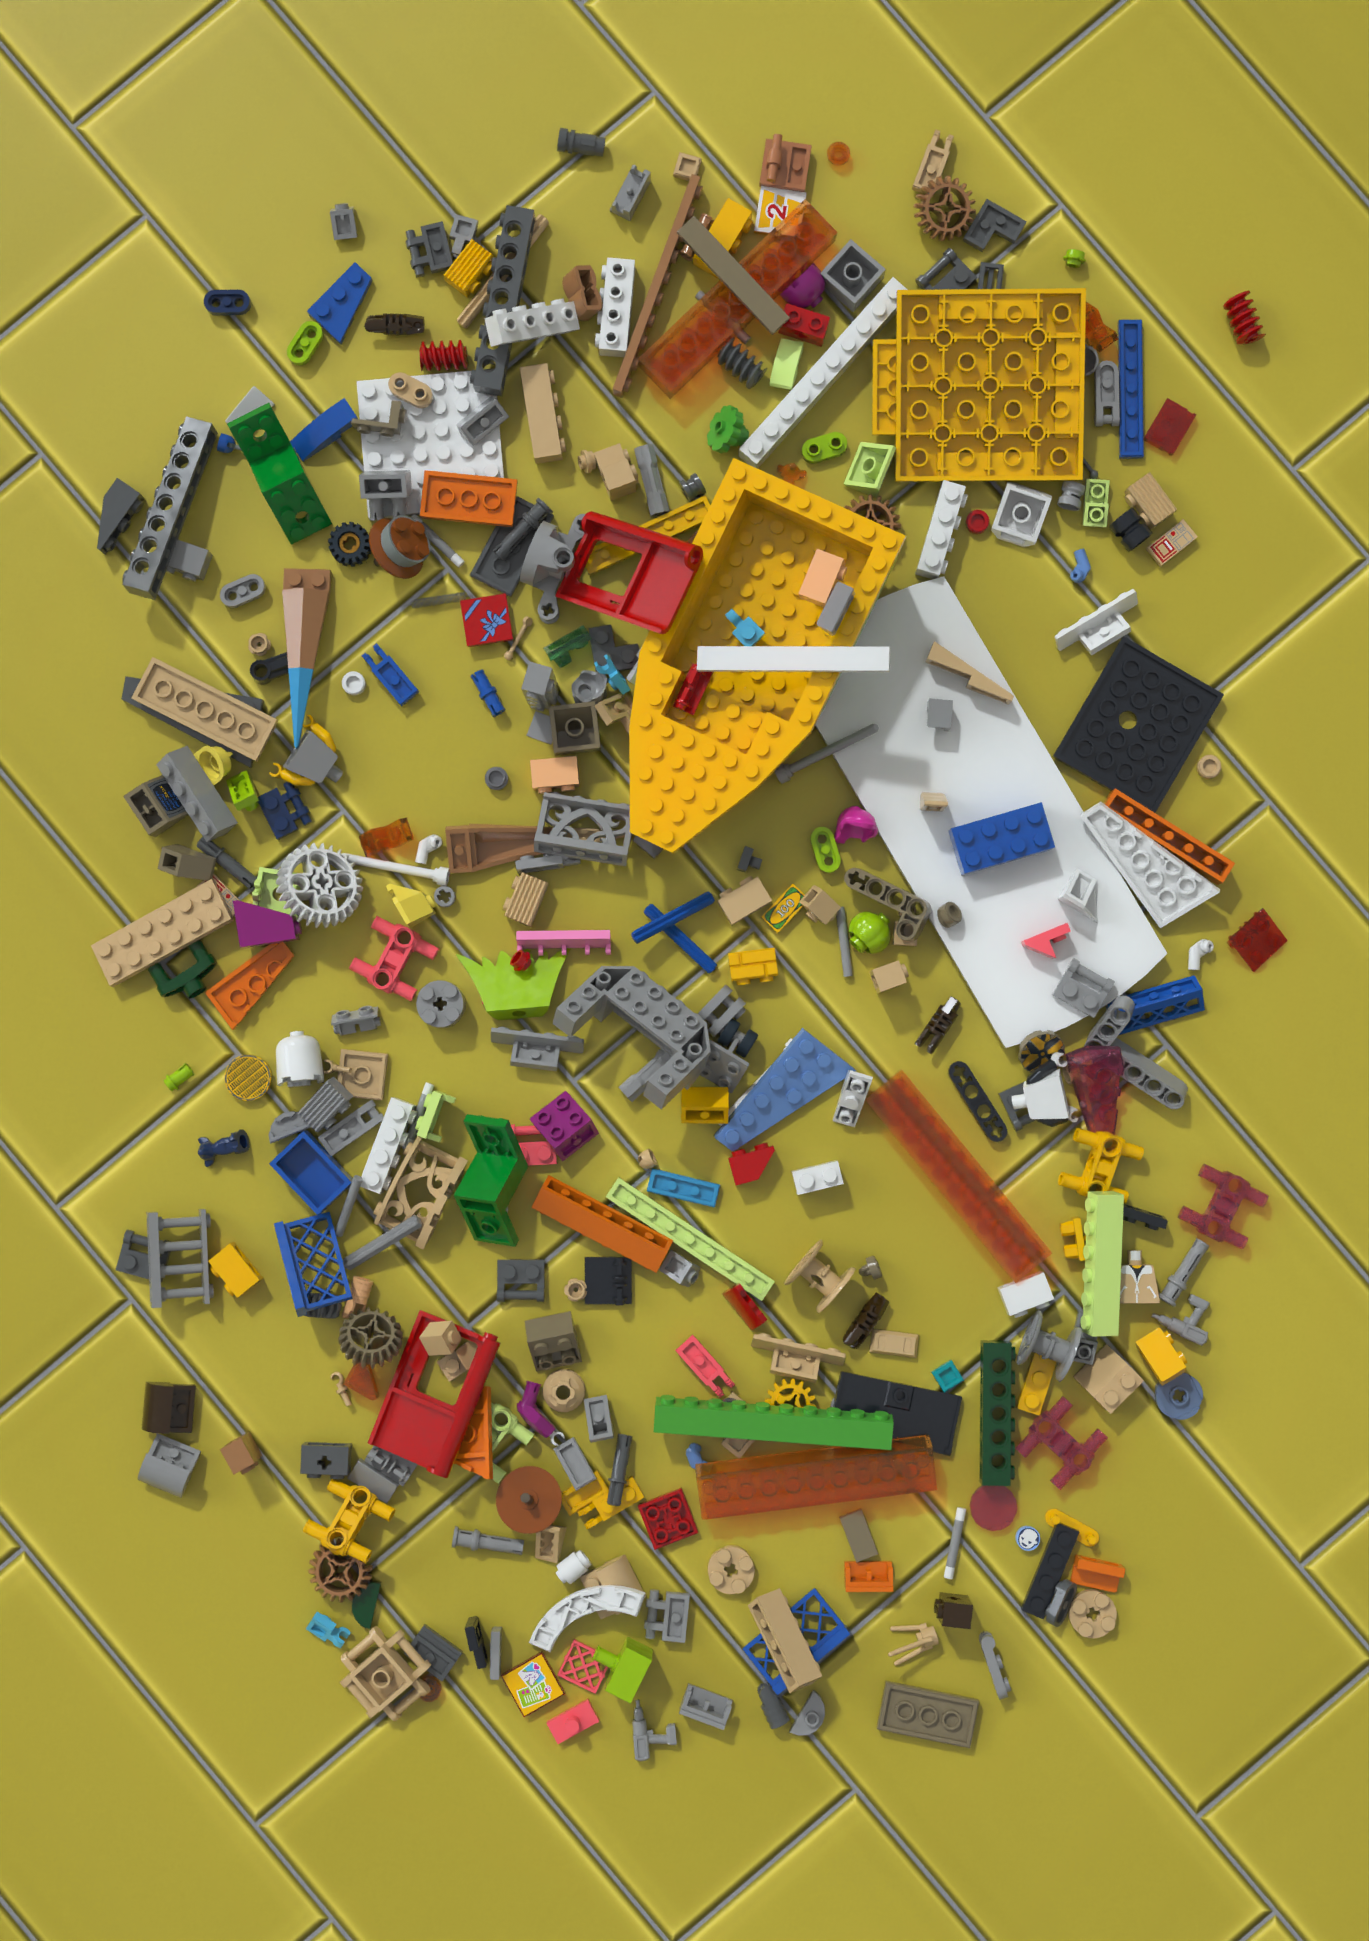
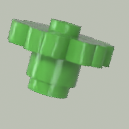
[707,405,749,453]

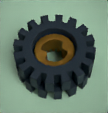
[328,522,372,567]

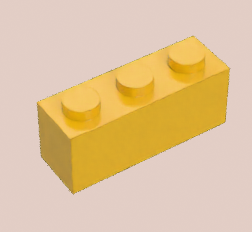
[693,198,753,278]

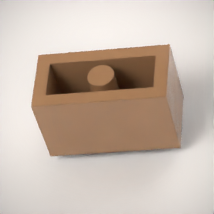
[220,1431,263,1475]

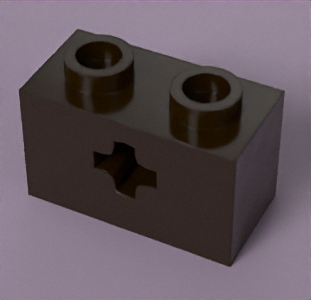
[934,1592,973,1629]

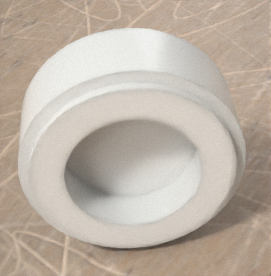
[342,671,366,696]

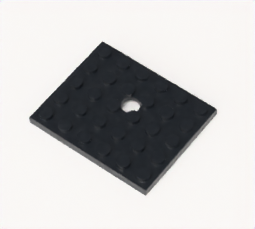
[1052,636,1224,813]

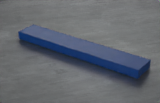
[1118,320,1144,459]

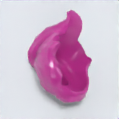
[834,806,878,844]

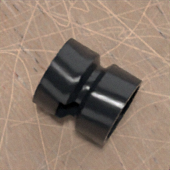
[1109,508,1153,552]

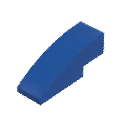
[290,398,358,462]

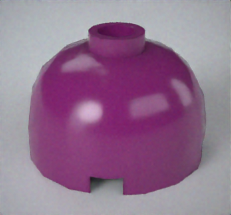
[780,263,826,309]

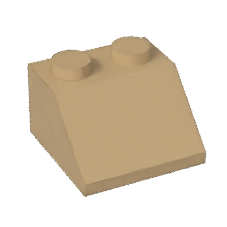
[1073,1344,1144,1414]

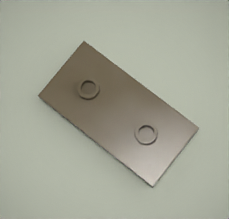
[877,1681,979,1748]

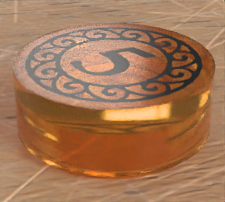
[420,1676,442,1702]

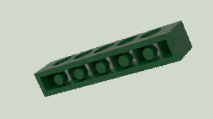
[979,1340,1016,1486]

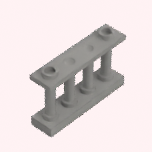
[146,1209,214,1308]

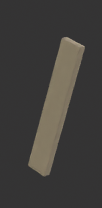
[677,216,790,335]

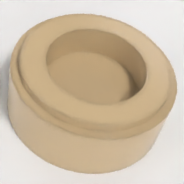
[1197,755,1221,779]

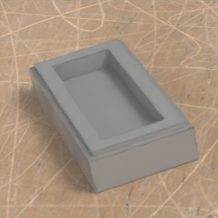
[554,1437,597,1491]
[490,1626,502,1680]

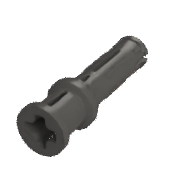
[493,498,553,561]

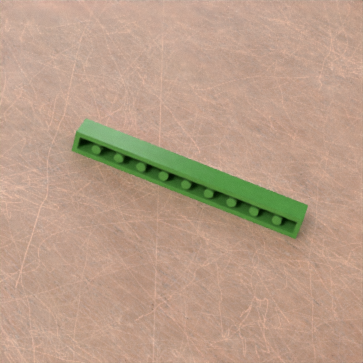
[653,1395,894,1450]

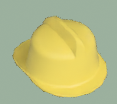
[193,746,233,785]

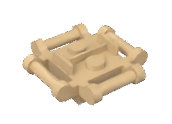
[339,1626,432,1721]

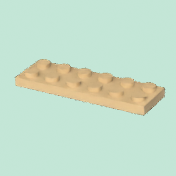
[132,657,278,762]
[91,879,234,987]

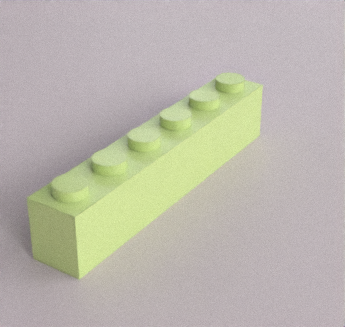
[1080,1191,1124,1337]

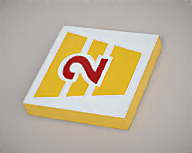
[754,186,806,240]

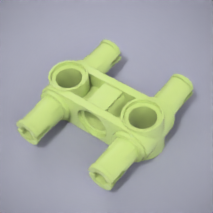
[491,1402,534,1483]

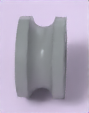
[434,886,456,907]

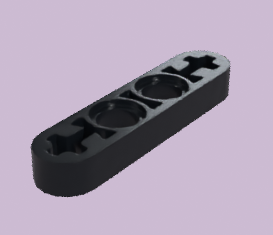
[948,1061,1007,1142]

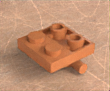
[759,134,812,192]

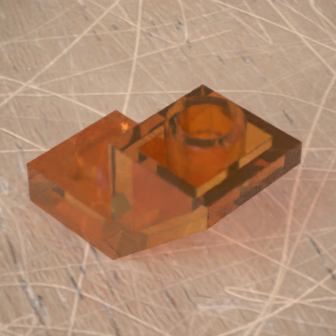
[1085,302,1118,352]
[359,817,414,857]

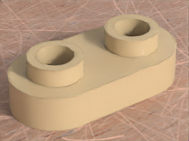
[388,372,433,408]

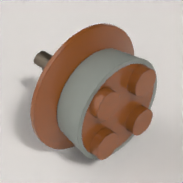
[369,515,430,579]

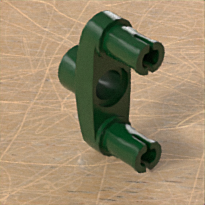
[148,940,217,999]

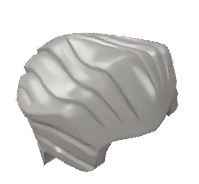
[572,670,607,704]

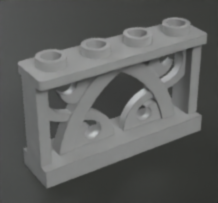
[534,792,632,866]

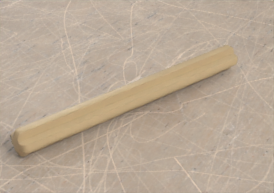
[457,214,549,328]

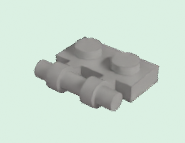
[644,1589,690,1643]

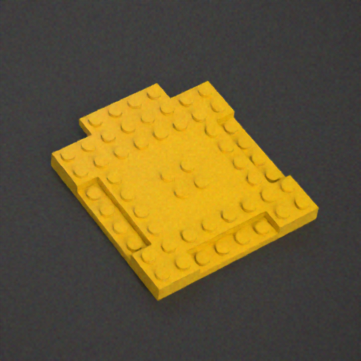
[872,288,1086,482]

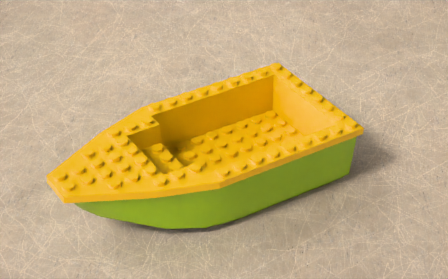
[629,458,906,854]

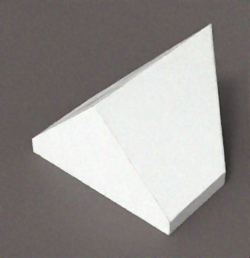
[1058,868,1098,923]

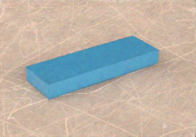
[647,1168,720,1208]

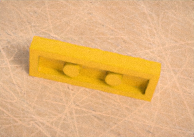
[1016,1352,1056,1416]

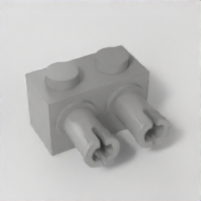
[359,470,412,521]

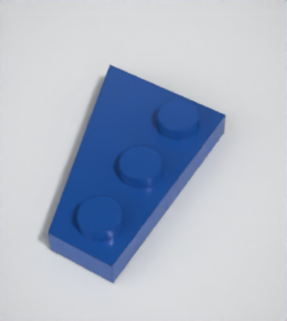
[307,262,373,345]

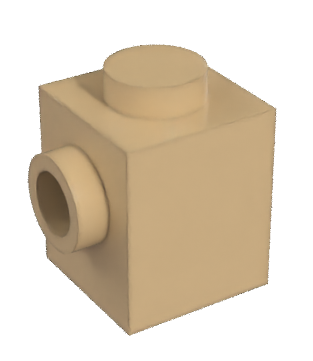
[799,885,841,925]
[419,1321,462,1356]

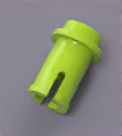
[163,1063,195,1091]

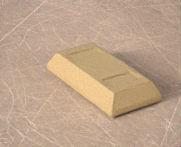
[869,1329,919,1358]

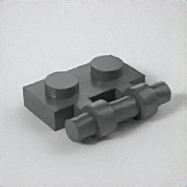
[405,221,453,277]

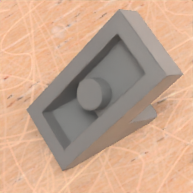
[584,1395,614,1443]

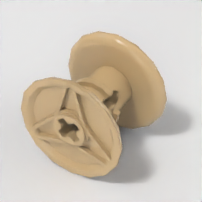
[784,1239,856,1313]

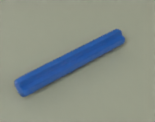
[631,892,715,944]
[644,904,717,974]

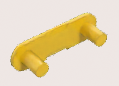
[1045,1509,1099,1547]

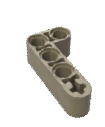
[844,868,931,941]

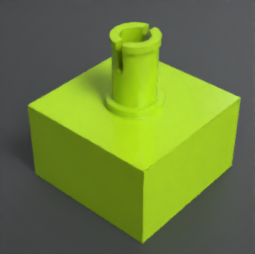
[592,1637,653,1704]

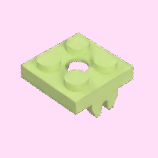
[252,867,302,920]
[415,1090,456,1142]

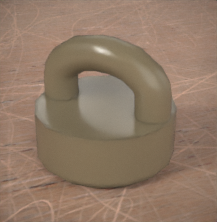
[937,902,962,928]
[859,1256,883,1280]

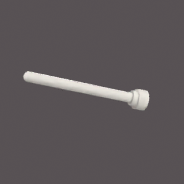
[341,853,450,886]

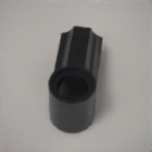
[250,652,289,685]

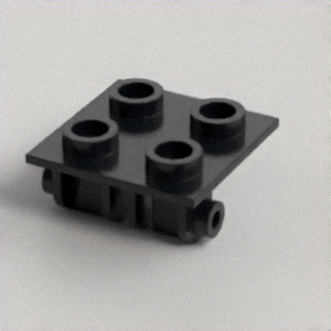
[585,1257,632,1305]

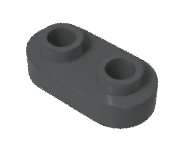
[1045,1579,1077,1627]

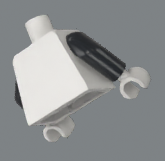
[1012,1052,1079,1127]

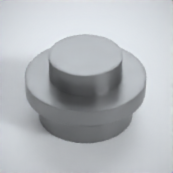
[485,767,508,790]

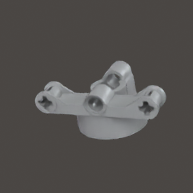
[520,514,585,624]

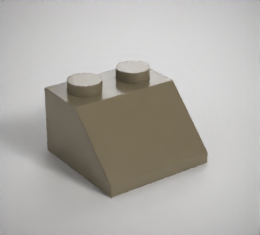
[549,701,601,756]

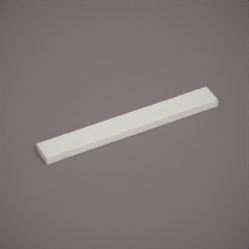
[697,646,890,672]

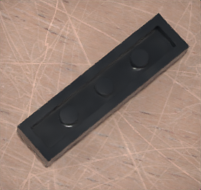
[1021,1523,1080,1619]

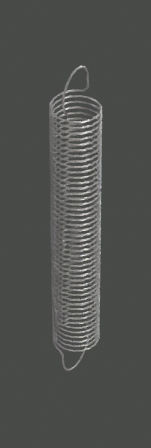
[405,592,471,608]

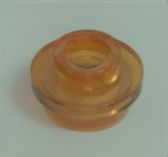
[827,142,850,166]

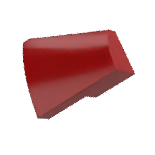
[722,1283,767,1330]

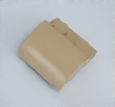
[580,1554,646,1619]

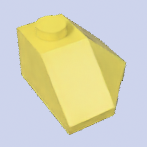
[386,884,436,927]

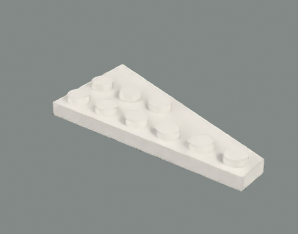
[1080,801,1220,928]

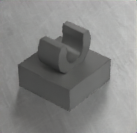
[737,846,762,873]

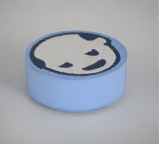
[1015,1526,1040,1551]

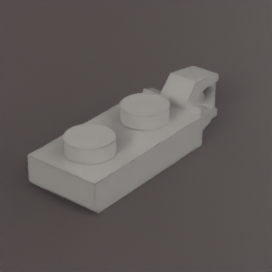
[515,854,581,874]

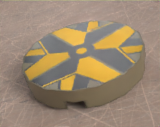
[1018,1030,1065,1073]

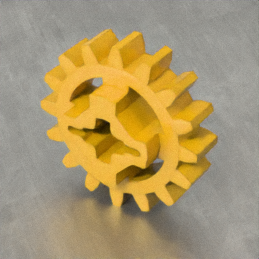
[765,1378,816,1408]

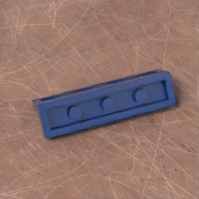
[1106,975,1205,1035]

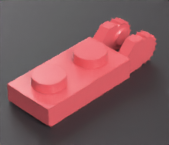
[675,1334,735,1398]

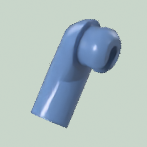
[686,1443,714,1475]

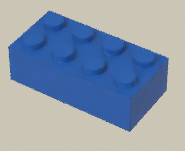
[948,802,1055,876]

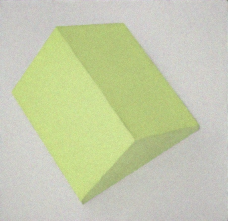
[844,442,896,498]

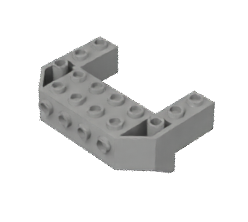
[553,966,711,1110]

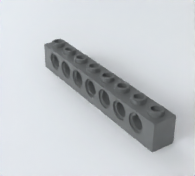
[470,205,536,397]
[122,416,218,600]

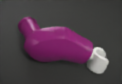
[517,1381,565,1446]

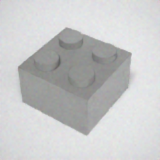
[820,239,886,312]

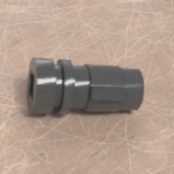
[557,128,606,157]

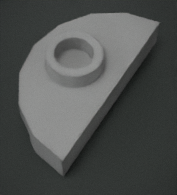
[269,1111,311,1144]
[789,1690,825,1736]

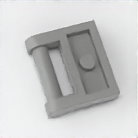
[1052,958,1115,1018]

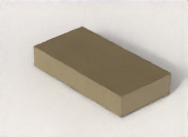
[839,1508,878,1563]

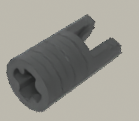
[757,1683,790,1729]

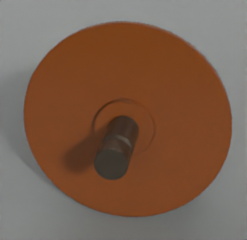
[496,1466,562,1534]

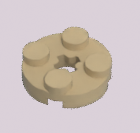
[708,1545,755,1594]
[1068,1589,1117,1638]

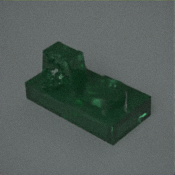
[543,625,592,668]

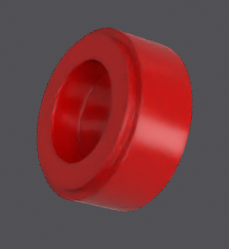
[965,510,989,534]

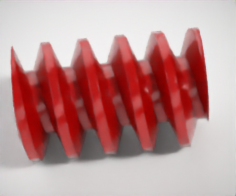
[1223,290,1266,345]
[419,340,468,372]

